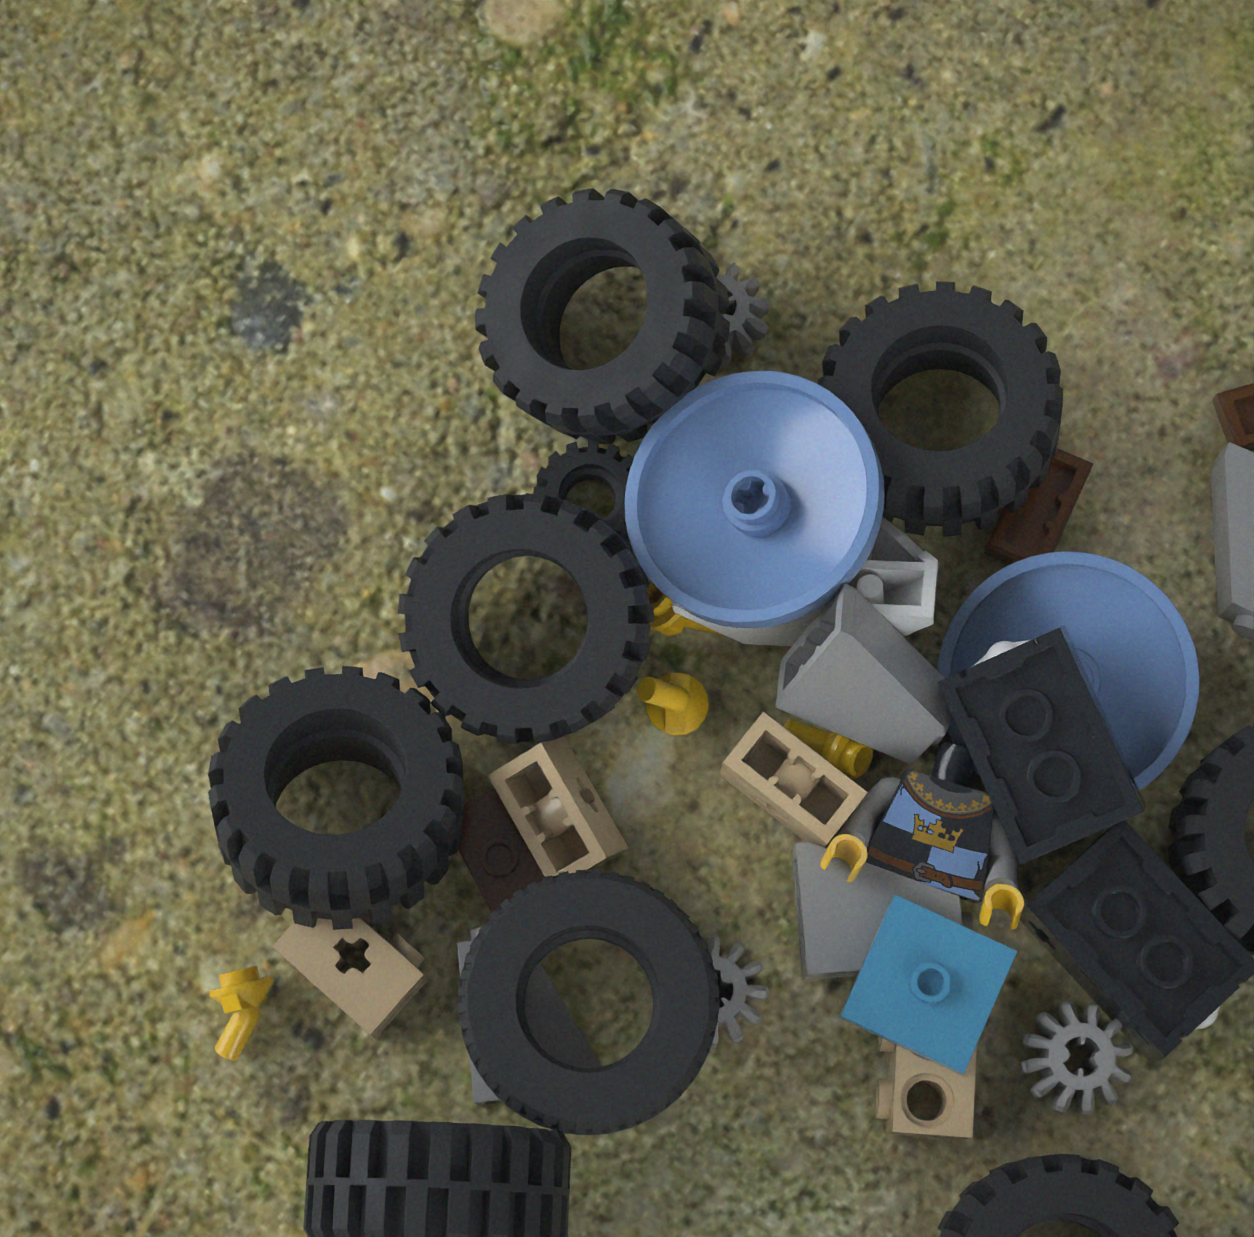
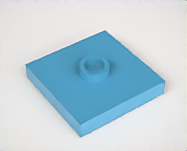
[839,894,1017,1075]

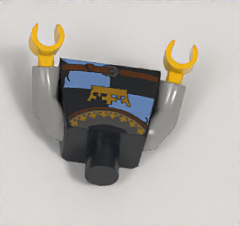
[820,742,1024,930]

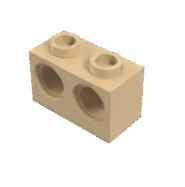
[875,1036,977,1140]

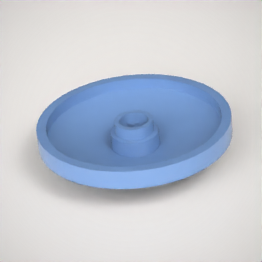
[624,371,885,629]
[938,551,1200,789]

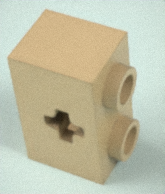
[720,712,868,848]
[487,736,629,877]
[272,916,428,1039]

